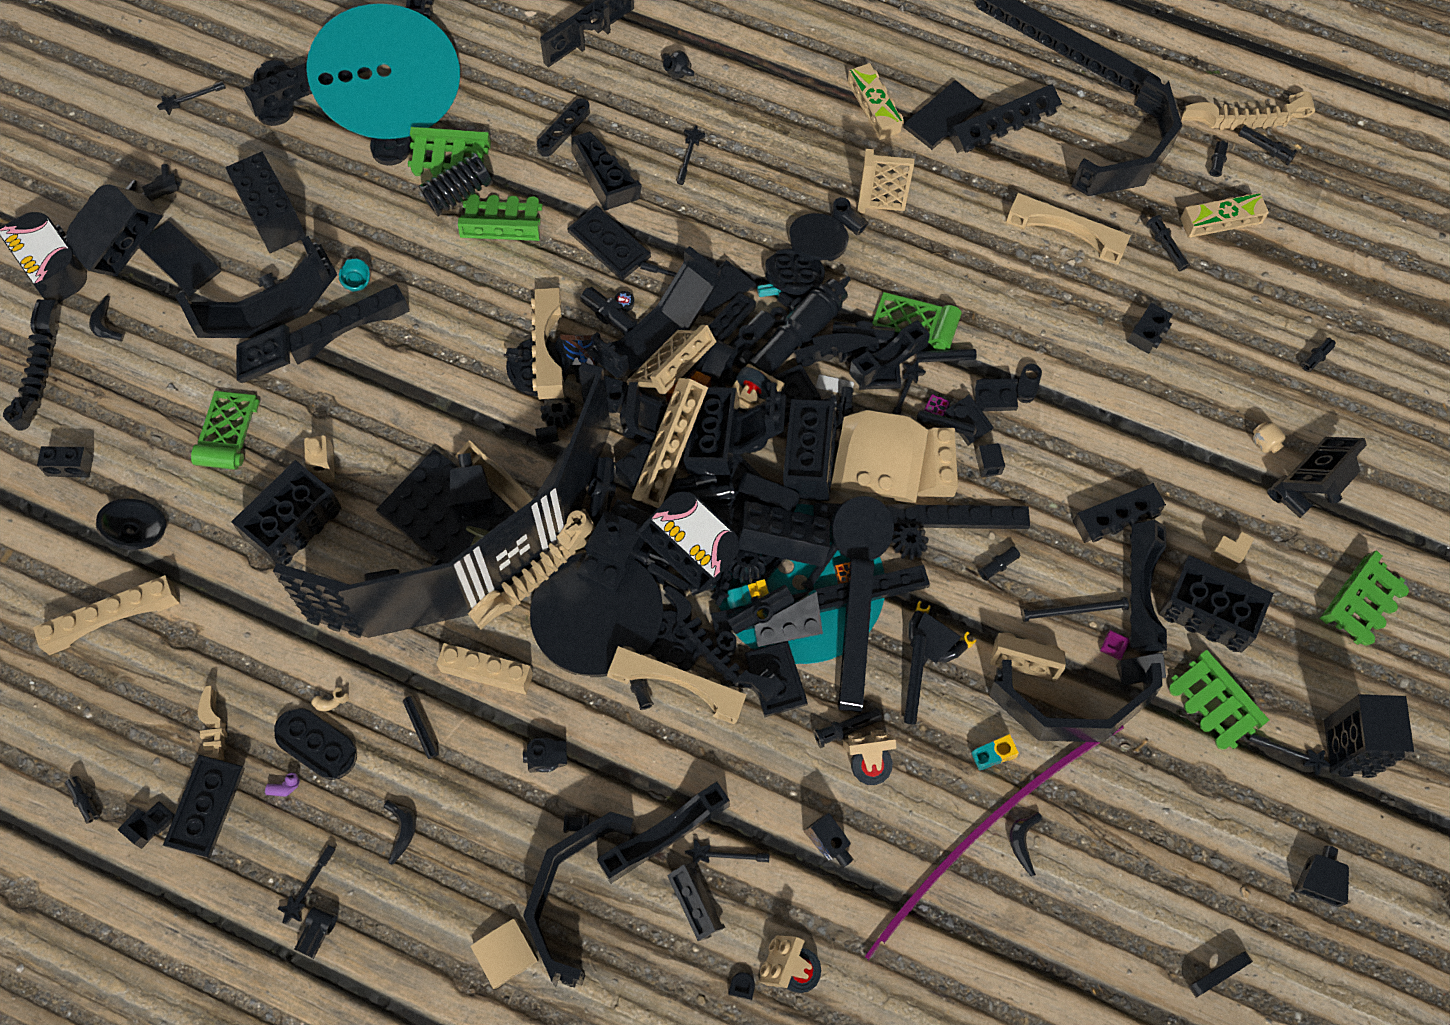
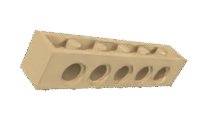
[632,378,708,508]

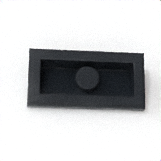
[1116,653,1166,686]

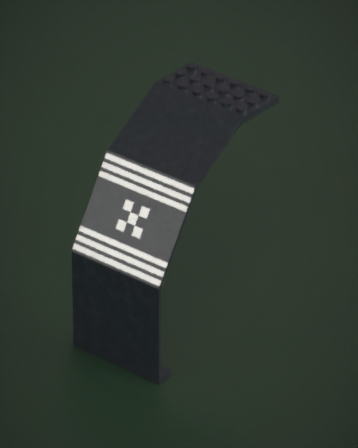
[273,362,611,638]

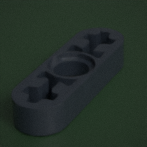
[1188,951,1253,998]

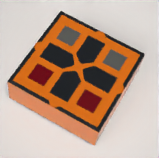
[834,562,850,584]

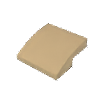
[470,918,539,989]

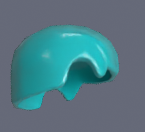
[339,258,370,292]

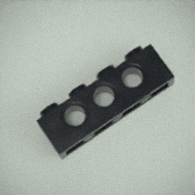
[1073,483,1166,543]

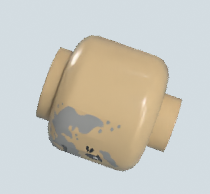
[1252,421,1286,454]

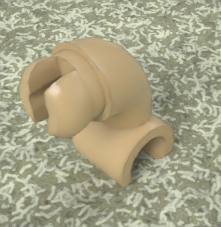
[311,687,349,712]

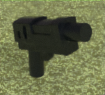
[142,164,181,202]

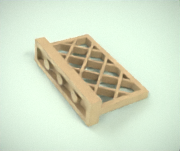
[857,149,915,213]
[626,325,716,394]

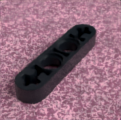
[536,98,590,157]

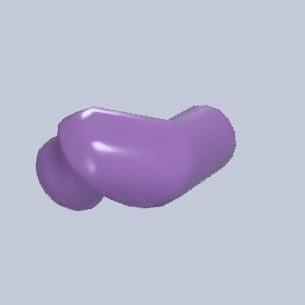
[265,773,300,797]

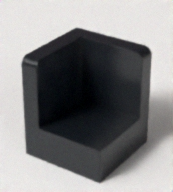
[976,443,1005,478]
[118,808,156,849]

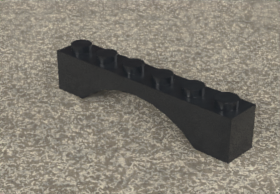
[290,283,410,365]
[1130,520,1167,654]
[597,781,730,884]

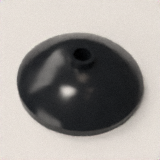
[96,498,166,550]

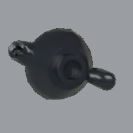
[661,50,694,79]

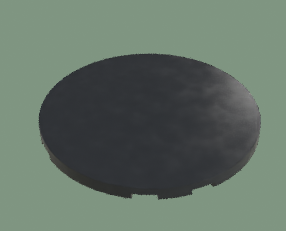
[530,552,663,677]

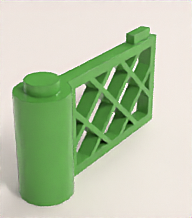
[872,292,962,351]
[191,391,260,470]

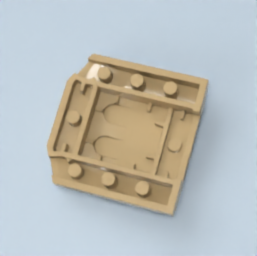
[831,410,928,504]

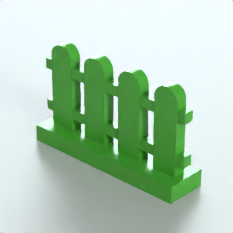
[408,127,491,180]
[458,194,543,241]
[1319,550,1409,646]
[1169,650,1270,750]

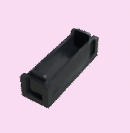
[667,862,726,941]

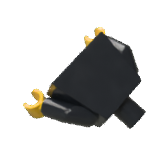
[908,601,977,667]

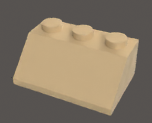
[917,428,958,497]
[990,633,1066,682]

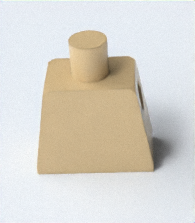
[304,436,335,483]

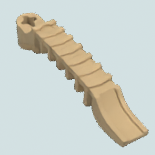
[1181,91,1315,130]
[468,511,593,630]
[198,686,227,761]

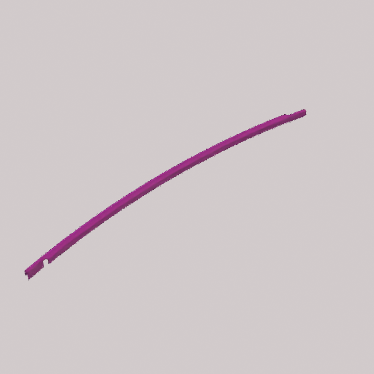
[865,726,1124,961]

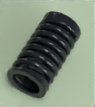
[418,152,493,217]

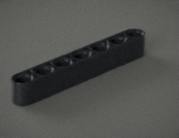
[838,558,874,712]

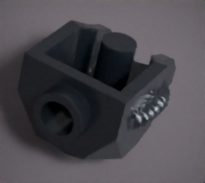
[523,738,567,773]

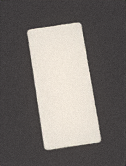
[816,375,854,393]

